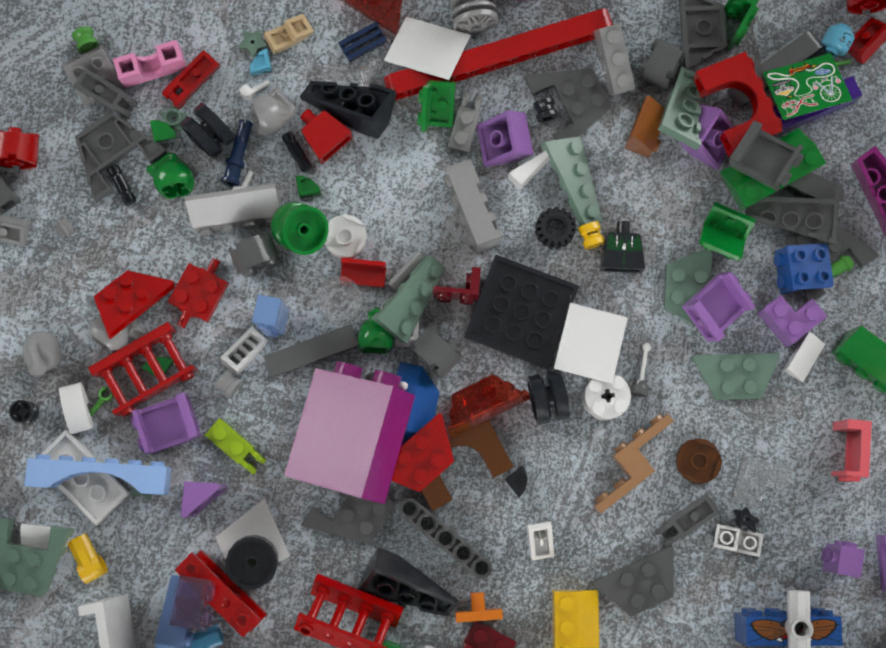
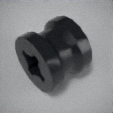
[533,97,558,122]

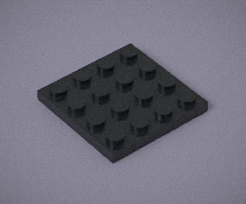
[464,255,579,370]

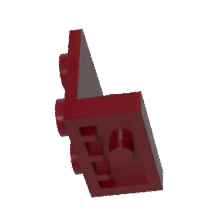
[433,267,481,305]

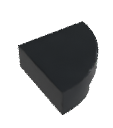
[505,465,527,498]

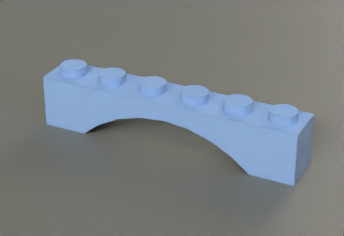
[24,454,172,495]

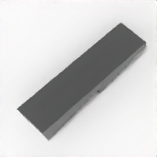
[264,324,358,378]

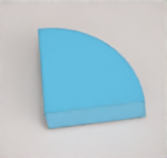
[250,49,272,76]

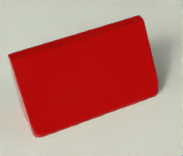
[848,17,886,64]

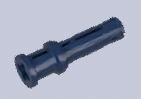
[220,119,253,187]

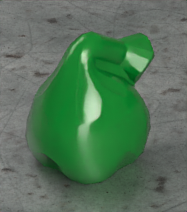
[147,153,195,199]
[358,307,394,354]

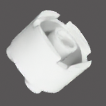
[582,374,631,421]

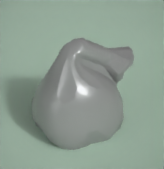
[250,88,296,136]
[89,317,145,354]
[23,331,62,376]

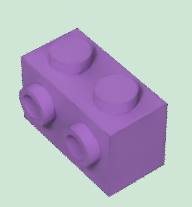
[821,540,865,578]

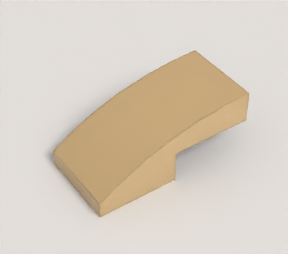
[263,14,314,54]

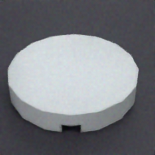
[324,214,367,258]

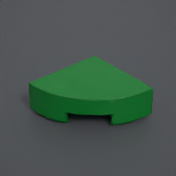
[150,120,178,143]
[295,176,322,199]
[142,357,174,376]

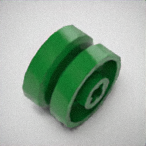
[271,201,329,255]

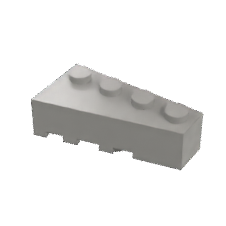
[443,159,503,254]

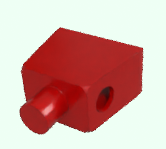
[300,109,353,165]

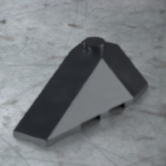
[300,81,397,139]
[357,547,459,616]

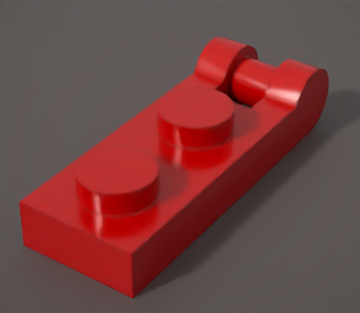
[162,50,221,109]

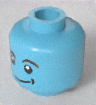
[821,23,855,58]

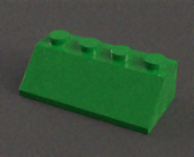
[719,128,826,211]
[831,325,886,393]

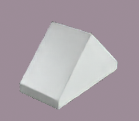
[526,521,554,561]

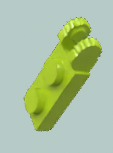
[205,418,266,475]

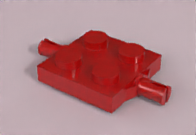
[168,258,229,329]

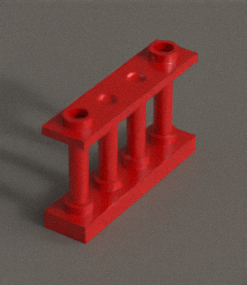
[88,322,199,417]
[175,550,267,637]
[294,573,404,648]

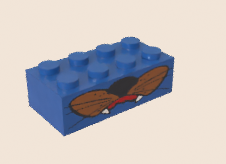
[734,608,843,646]

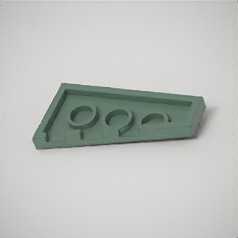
[657,67,701,150]
[371,255,446,343]

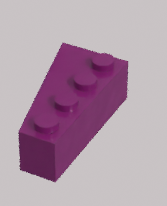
[851,146,886,237]

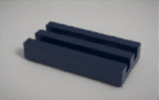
[338,22,387,63]

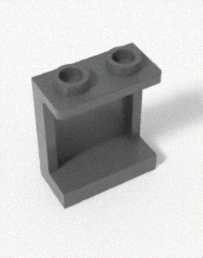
[729,120,804,192]

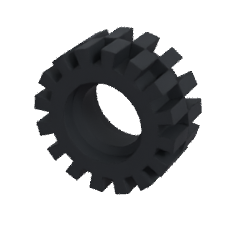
[535,207,576,250]

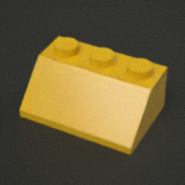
[552,590,599,648]

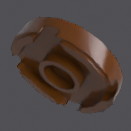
[675,438,722,484]

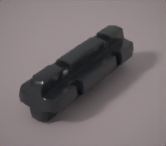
[282,131,312,172]
[107,164,136,206]

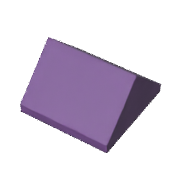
[181,481,229,518]

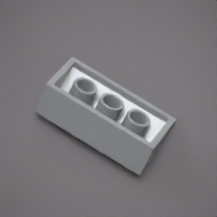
[184,183,282,235]

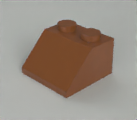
[625,95,664,158]

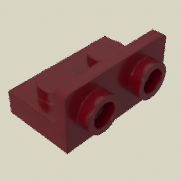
[462,621,516,648]

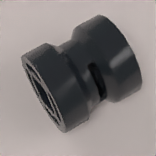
[9,400,39,424]

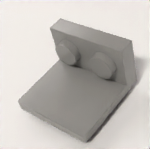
[62,44,124,106]

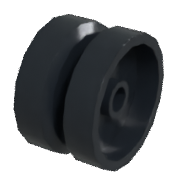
[179,102,236,160]
[527,370,570,425]
[225,535,279,589]

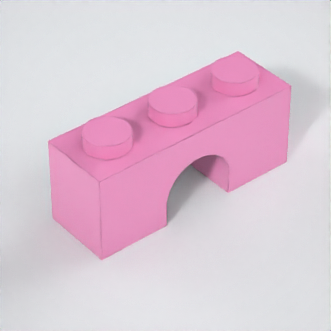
[113,40,187,88]

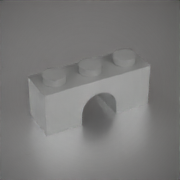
[594,23,636,95]

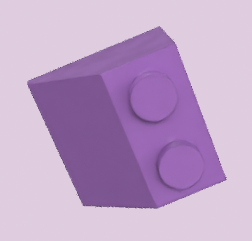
[679,105,734,170]
[476,110,534,167]

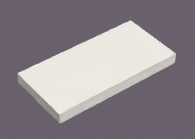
[42,429,131,526]

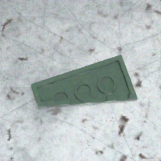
[540,136,603,226]

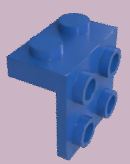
[774,243,834,295]

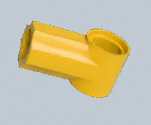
[67,533,108,584]

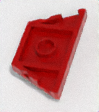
[93,270,175,339]
[391,413,454,492]

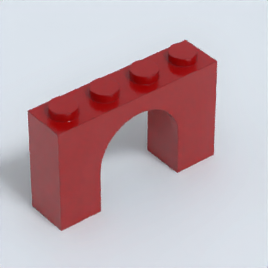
[692,51,783,157]

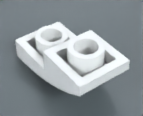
[59,381,94,434]
[713,524,764,557]

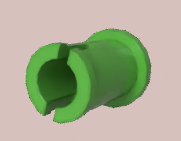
[831,255,854,278]

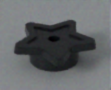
[733,507,759,533]

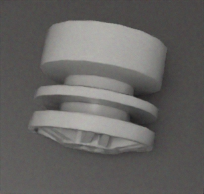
[449,0,499,33]

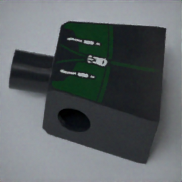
[599,221,645,273]

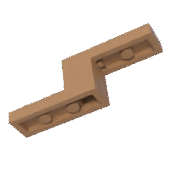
[593,414,674,513]

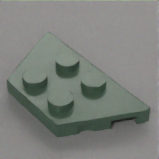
[664,249,712,326]
[692,353,780,400]

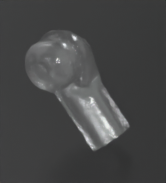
[359,59,382,87]

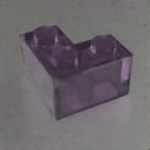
[169,575,215,632]

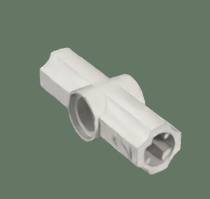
[785,590,814,648]

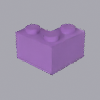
[757,295,827,347]

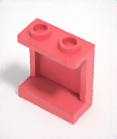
[831,419,872,482]

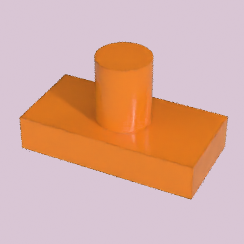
[455,592,503,623]

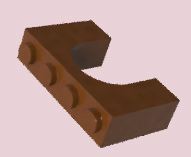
[422,417,514,511]

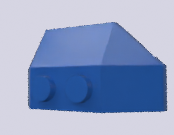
[397,362,440,446]

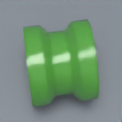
[71,26,99,53]

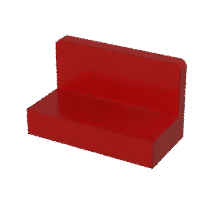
[340,258,387,289]

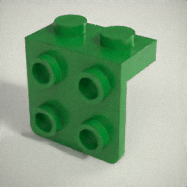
[417,80,456,132]
[699,202,756,261]

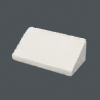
[783,331,825,382]
[20,523,70,552]

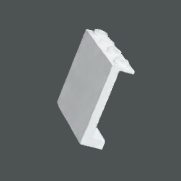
[78,594,136,648]

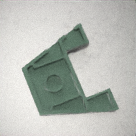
[0,516,74,596]

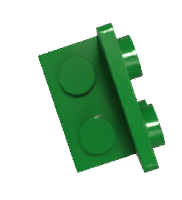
[724,0,759,51]

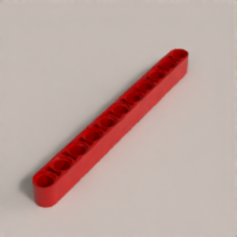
[383,8,613,101]

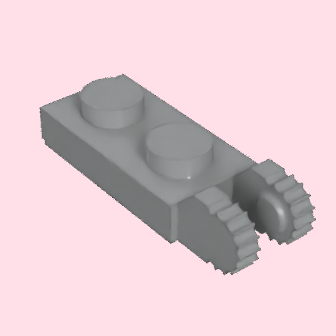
[448,90,483,154]

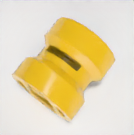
[578,221,606,250]

